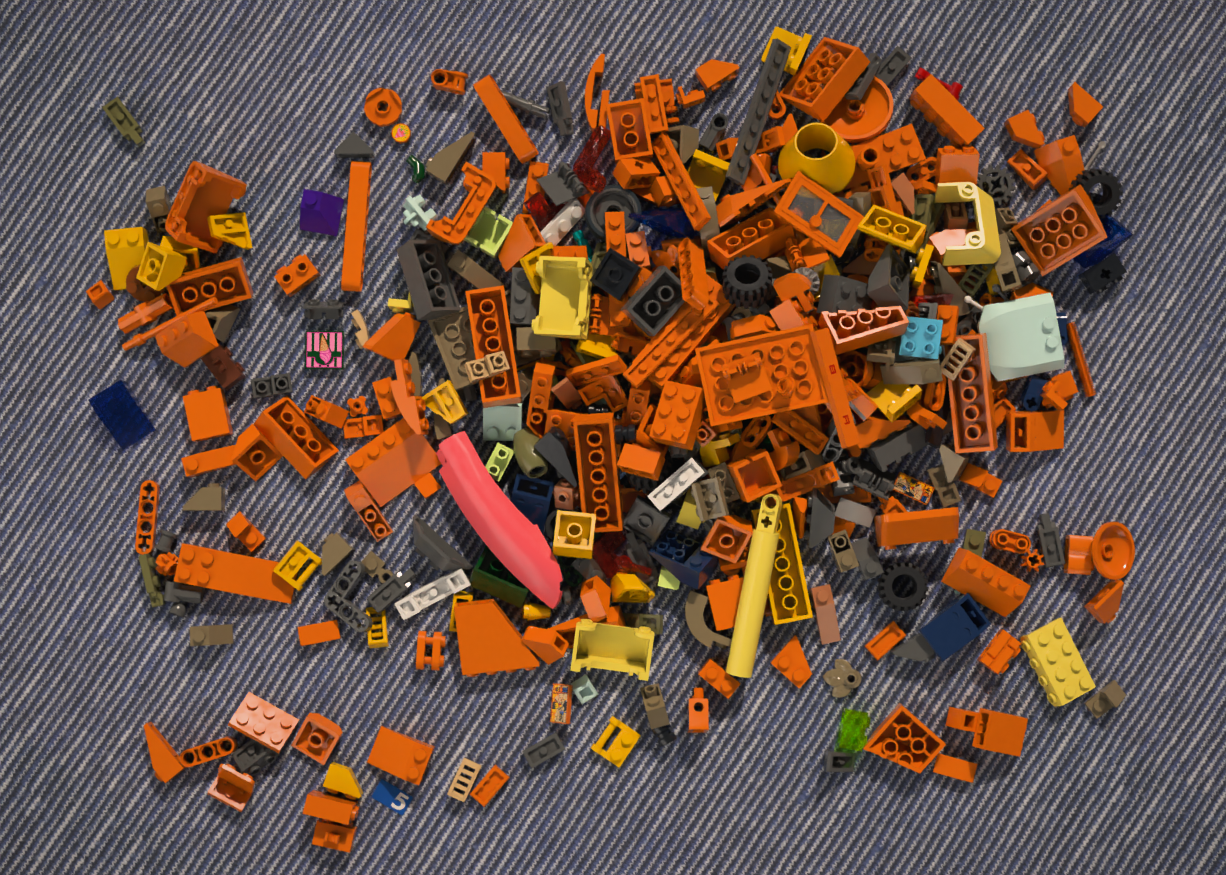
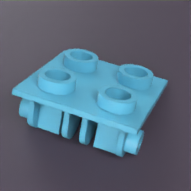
[899,316,943,359]

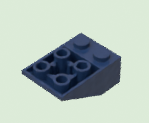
[511,474,555,534]
[649,529,718,589]
[919,593,991,662]

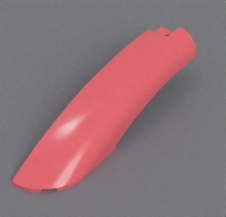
[436,431,563,609]

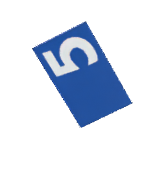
[371,779,413,816]

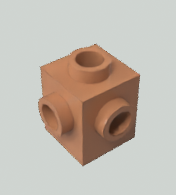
[552,478,580,510]

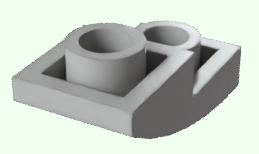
[835,497,876,528]

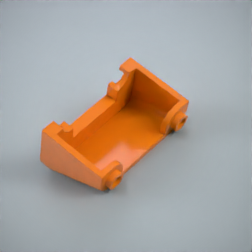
[165,161,247,254]
[426,162,496,245]

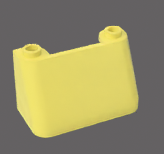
[532,256,593,340]
[570,619,654,681]

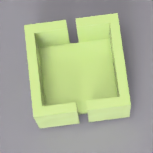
[464,206,513,259]

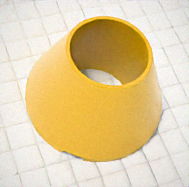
[778,123,855,199]

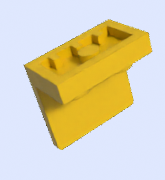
[761,26,812,76]
[687,149,730,202]
[575,334,618,360]
[867,380,922,422]

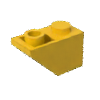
[323,762,363,800]

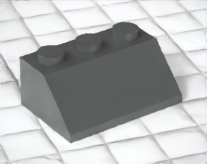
[510,267,541,330]

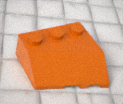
[863,703,946,773]

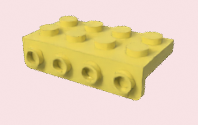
[1020,617,1096,707]

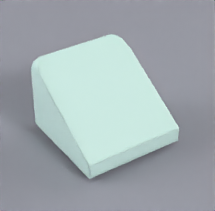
[570,675,599,704]

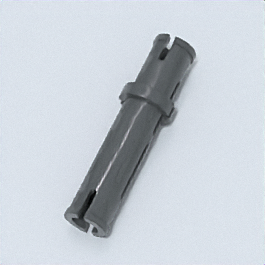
[501,90,550,120]

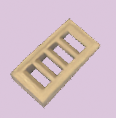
[941,338,976,381]
[447,757,482,802]

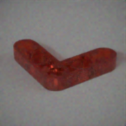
[573,125,611,193]

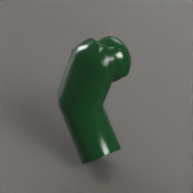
[406,155,425,183]

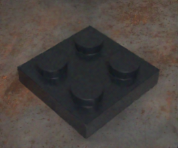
[590,248,642,301]

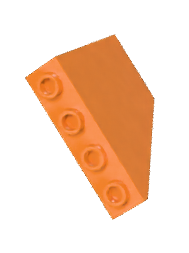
[454,599,540,677]

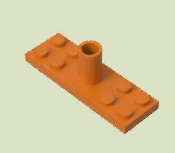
[833,124,926,194]

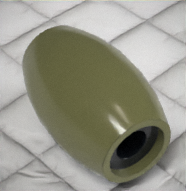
[513,428,548,478]

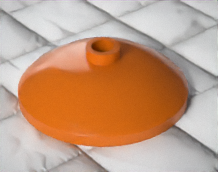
[1091,522,1135,580]

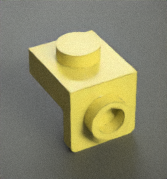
[388,293,414,314]

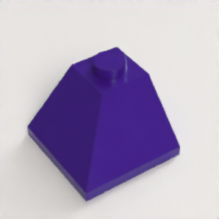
[300,189,344,237]

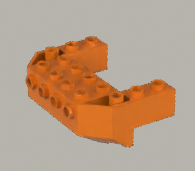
[526,362,651,457]

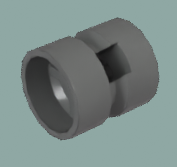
[1012,251,1040,287]

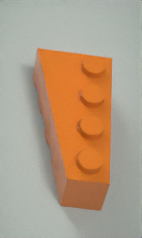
[818,306,909,355]

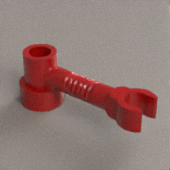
[915,68,963,101]

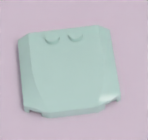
[977,293,1065,381]

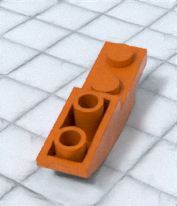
[867,164,904,216]
[390,359,429,435]

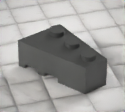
[866,419,928,472]

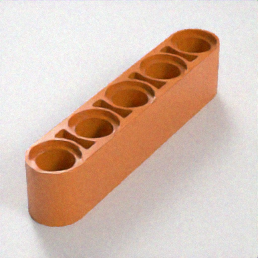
[473,74,539,164]
[677,238,709,311]

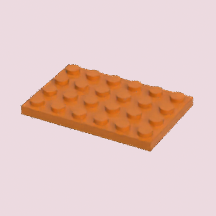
[695,324,829,427]

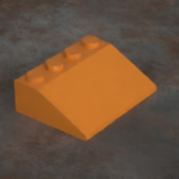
[779,37,870,121]
[1011,184,1107,277]
[345,418,442,507]

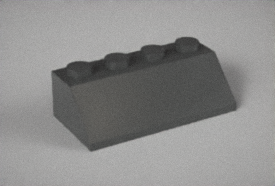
[397,240,461,320]

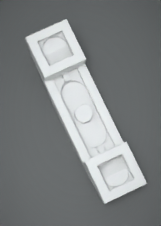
[394,568,471,620]

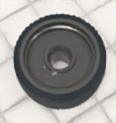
[585,185,642,242]

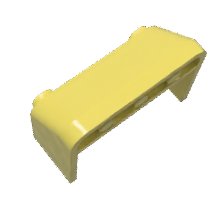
[934,182,1001,266]

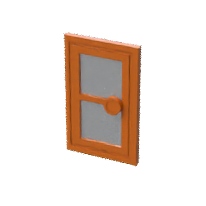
[773,171,864,258]

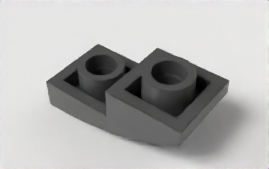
[251,373,293,399]

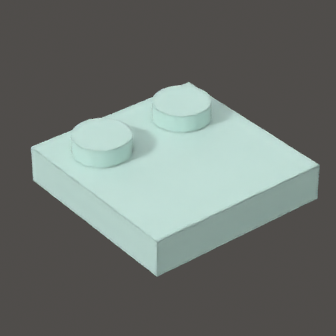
[483,403,522,441]

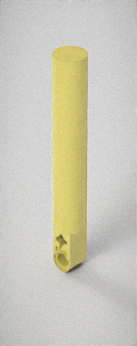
[726,493,782,678]

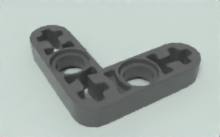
[324,561,373,632]

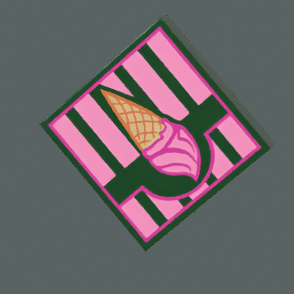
[305,331,345,370]

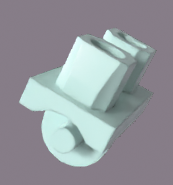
[403,195,437,232]

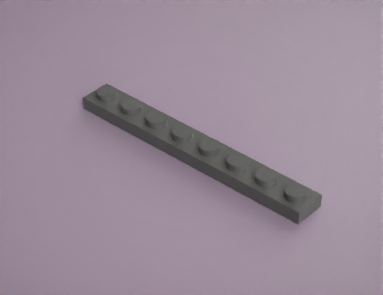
[725,38,791,185]

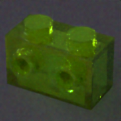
[837,707,871,752]

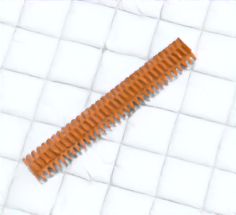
[1066,322,1096,397]

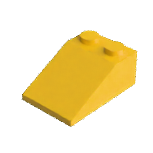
[104,227,149,291]

